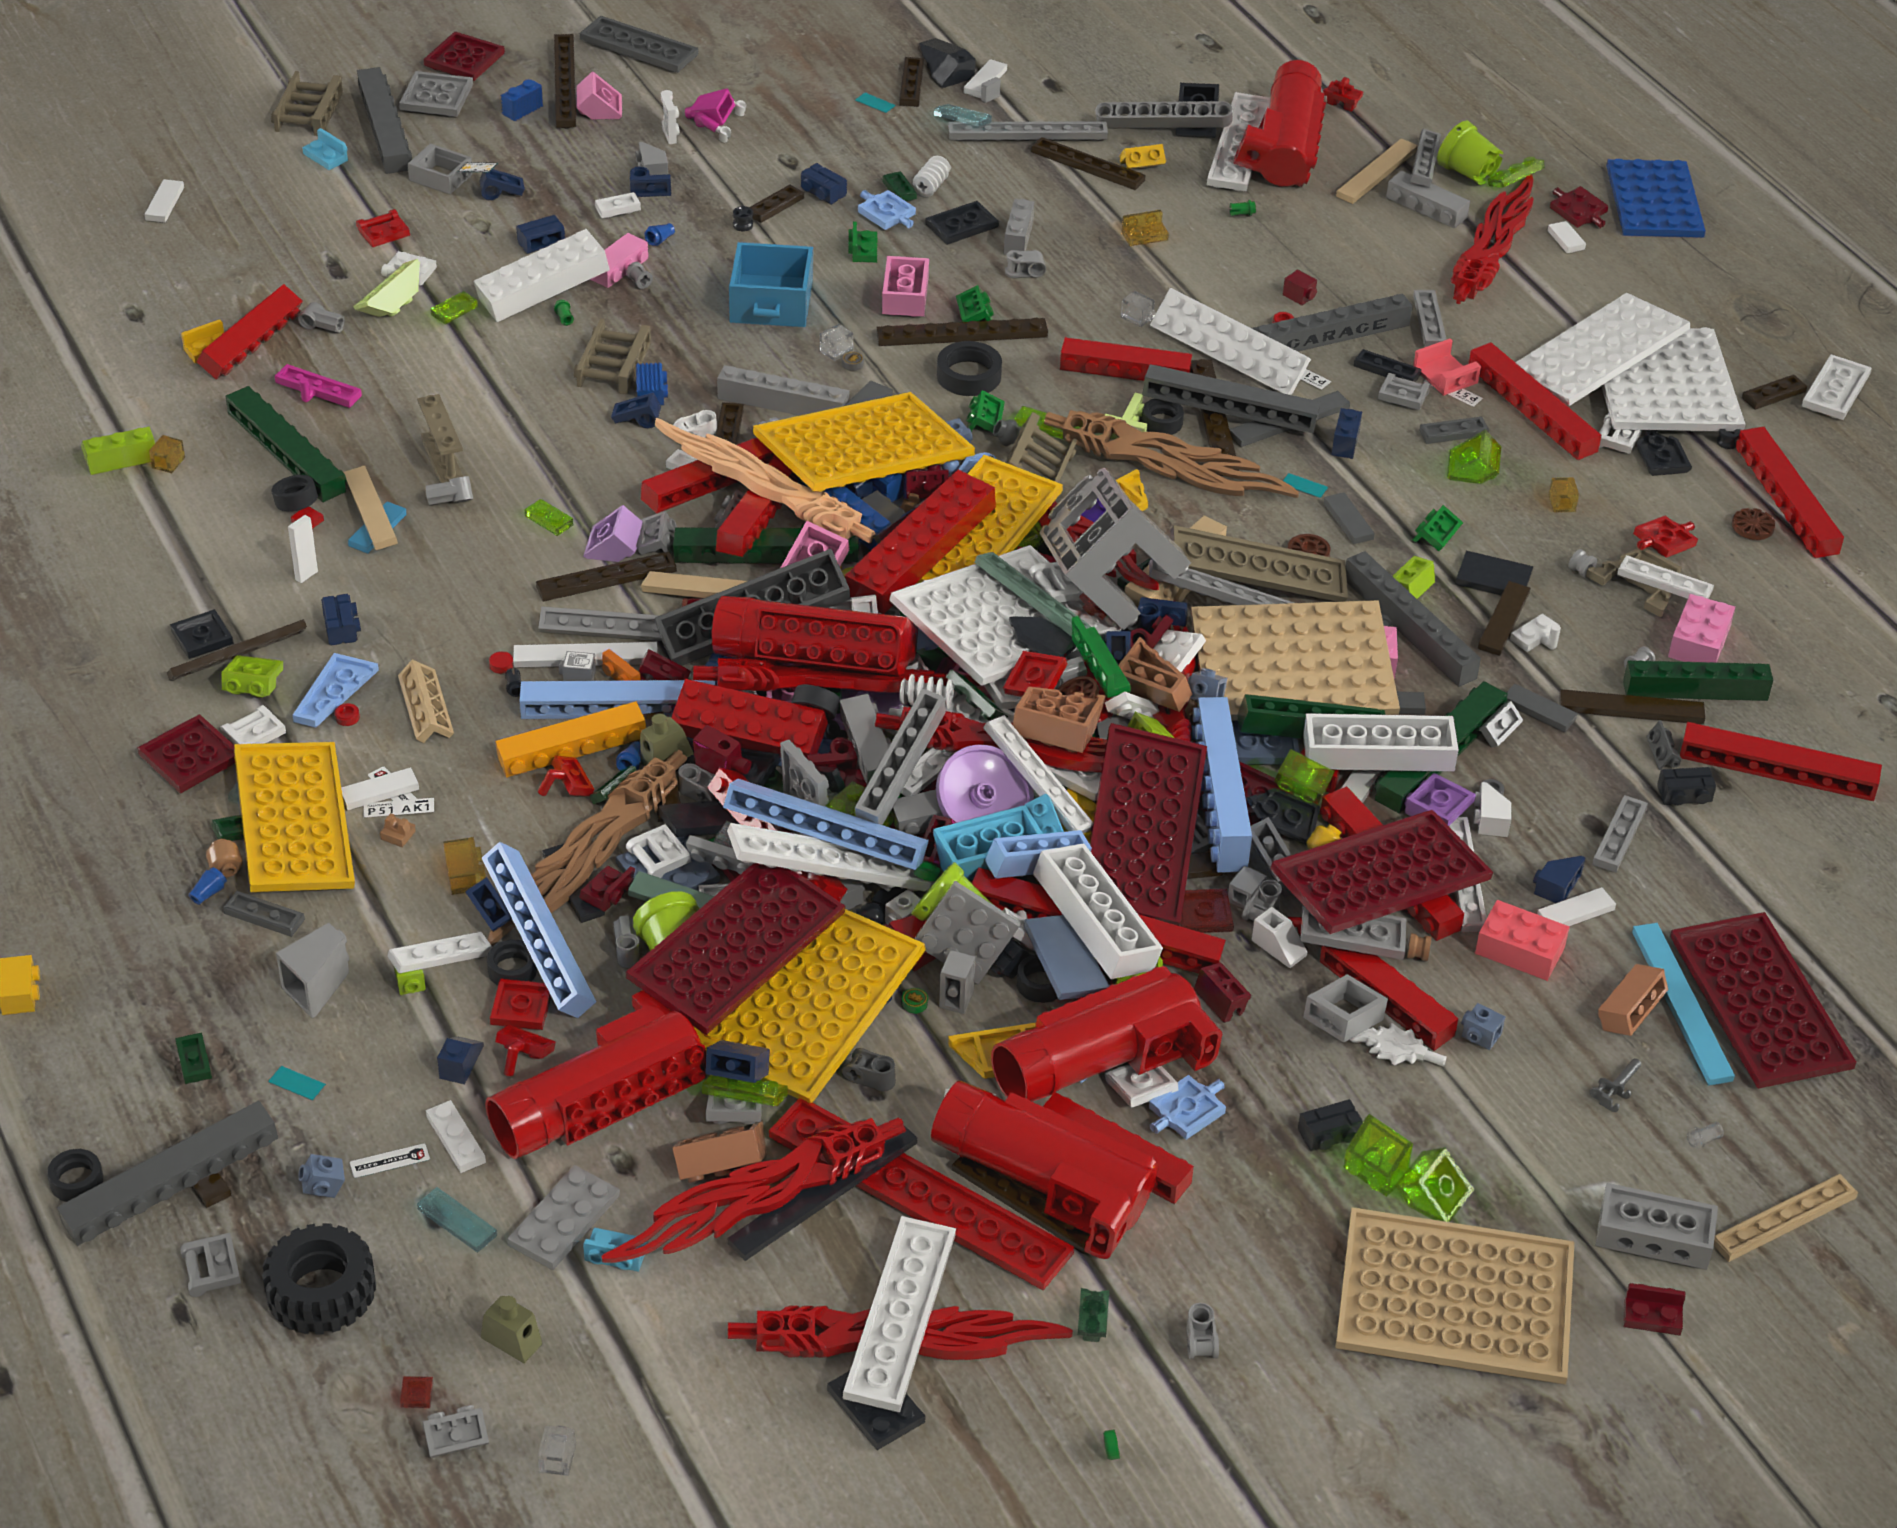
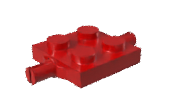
[1633,516,1698,558]

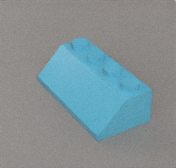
[933,805,1043,881]

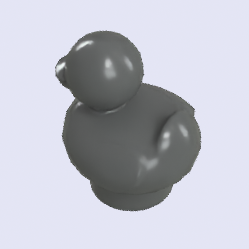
[993,419,1022,446]

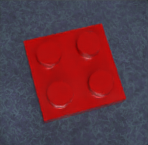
[1003,651,1068,697]
[490,979,551,1030]

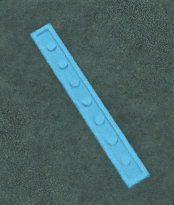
[1632,923,1735,1086]

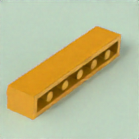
[495,701,646,778]

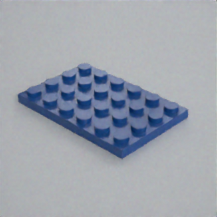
[1606,158,1706,238]

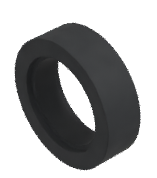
[937,341,1002,396]

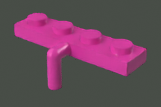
[275,364,362,408]

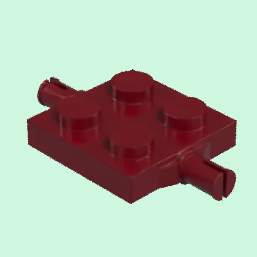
[1550,186,1608,228]

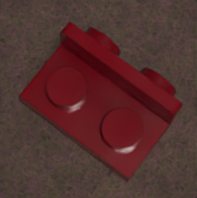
[900,464,949,499]
[579,865,635,912]
[1623,1283,1686,1336]

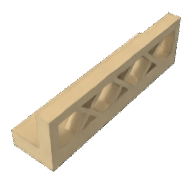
[398,660,454,743]

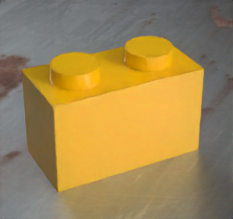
[0,955,40,1015]

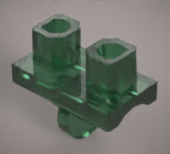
[1077,1288,1109,1342]

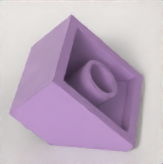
[584,505,643,562]

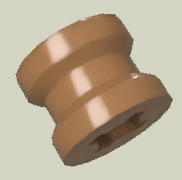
[1407,933,1432,961]

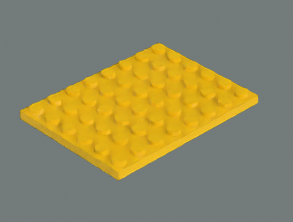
[753,392,975,492]
[693,909,926,1103]

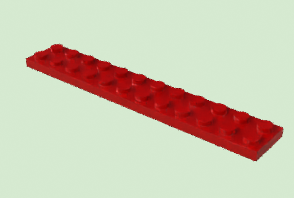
[769,1098,1075,1291]

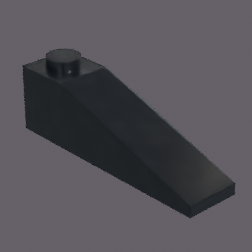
[919,38,976,89]

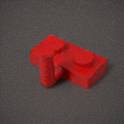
[538,755,594,797]
[495,1025,556,1076]

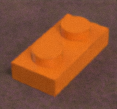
[602,649,640,681]

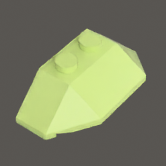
[353,259,420,317]

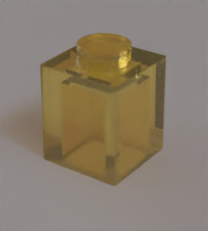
[149,435,185,473]
[1549,477,1579,512]

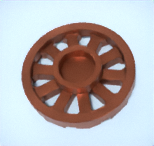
[1732,508,1775,540]
[1287,534,1331,557]
[1057,676,1099,699]

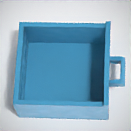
[729,242,813,327]

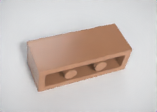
[1598,964,1668,1036]

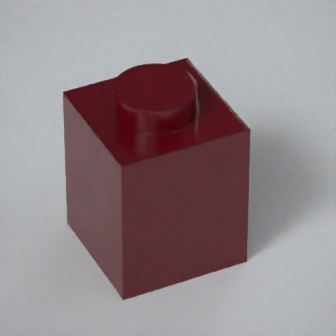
[1283,269,1317,305]

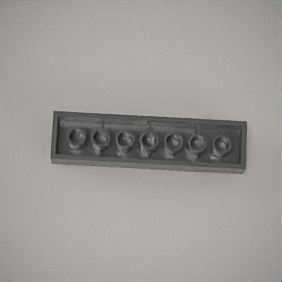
[655,549,850,666]

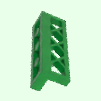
[1071,616,1131,698]

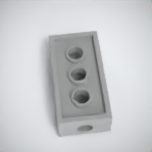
[1595,1183,1718,1270]

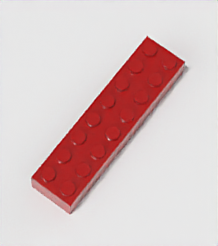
[845,470,996,614]

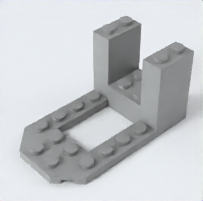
[1040,467,1191,630]

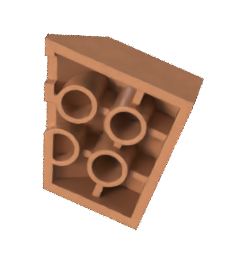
[1012,687,1106,753]
[672,1120,767,1183]

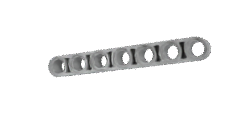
[1095,101,1233,128]

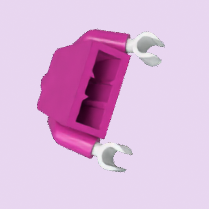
[685,88,746,143]

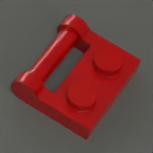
[356,209,410,248]

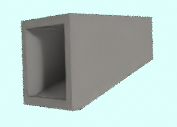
[276,923,349,1018]

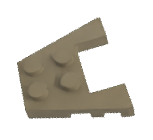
[1586,548,1682,617]

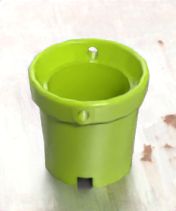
[1437,120,1503,185]
[912,862,995,921]
[633,891,700,951]

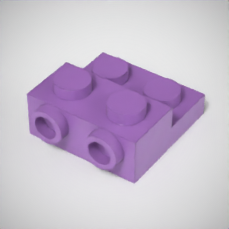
[1404,773,1476,826]

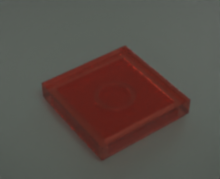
[1181,889,1234,933]

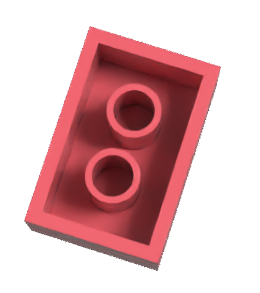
[1475,900,1570,981]

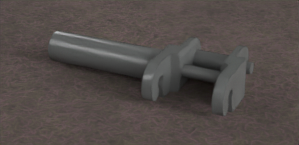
[1590,1058,1642,1112]

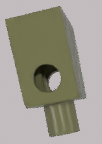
[640,714,693,766]
[481,1296,542,1364]

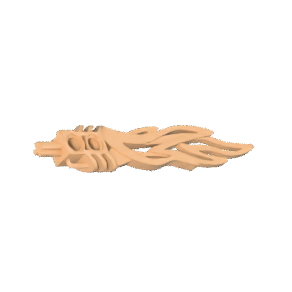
[655,418,876,544]

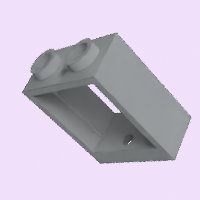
[408,144,473,194]
[1303,974,1388,1043]

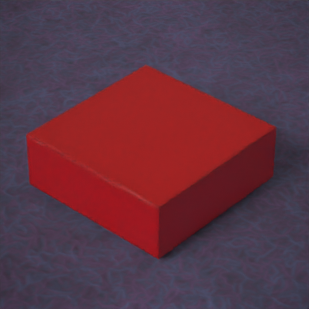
[291,507,324,529]

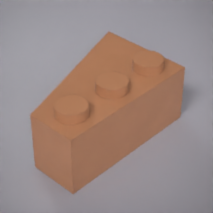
[1119,637,1192,712]

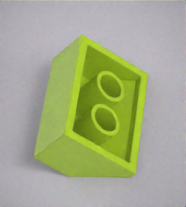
[81,426,158,475]

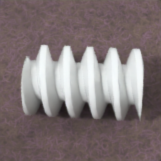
[913,156,951,197]
[900,674,954,710]

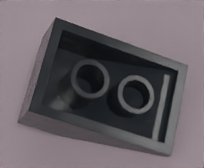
[1176,83,1219,138]

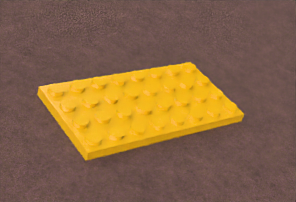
[917,455,1063,584]
[234,742,355,892]

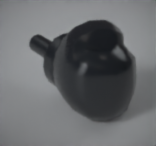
[856,902,885,925]

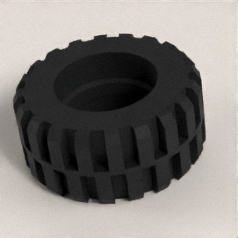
[262,1223,376,1335]

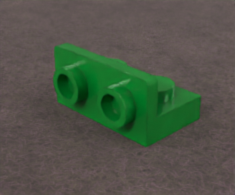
[848,222,877,262]
[956,285,994,322]
[966,390,1005,433]
[1413,505,1463,551]

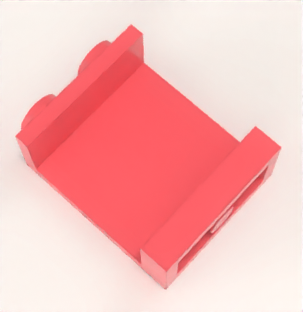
[1413,339,1481,396]

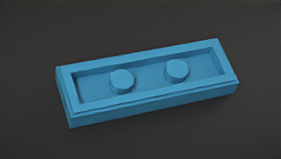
[348,502,407,553]

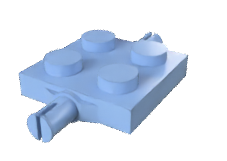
[858,190,916,230]
[1149,1075,1226,1140]

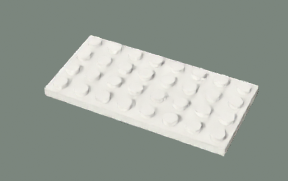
[1515,293,1690,406]

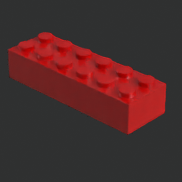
[671,679,828,758]

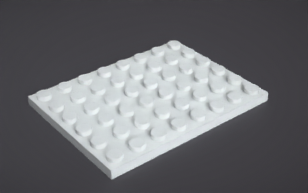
[1602,327,1746,431]
[889,545,1122,686]

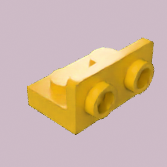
[1119,144,1166,169]
[181,319,224,364]

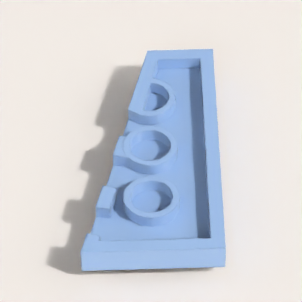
[293,653,379,728]

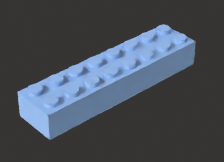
[1191,697,1252,872]

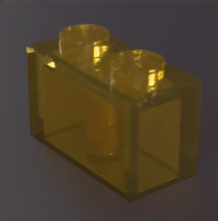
[443,837,486,895]

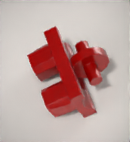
[1323,77,1363,112]

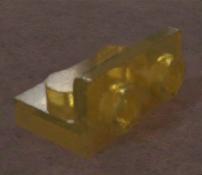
[1121,210,1169,246]

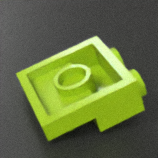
[222,655,283,697]

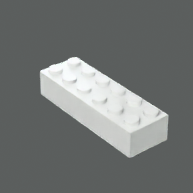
[474,229,610,322]
[1303,714,1458,771]
[1033,843,1163,979]

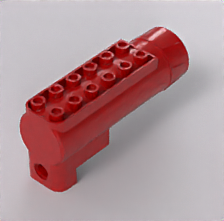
[1233,60,1326,187]
[712,596,918,676]
[991,966,1223,1102]
[485,990,706,1159]
[931,1080,1158,1259]

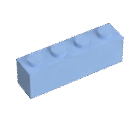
[985,830,1092,878]

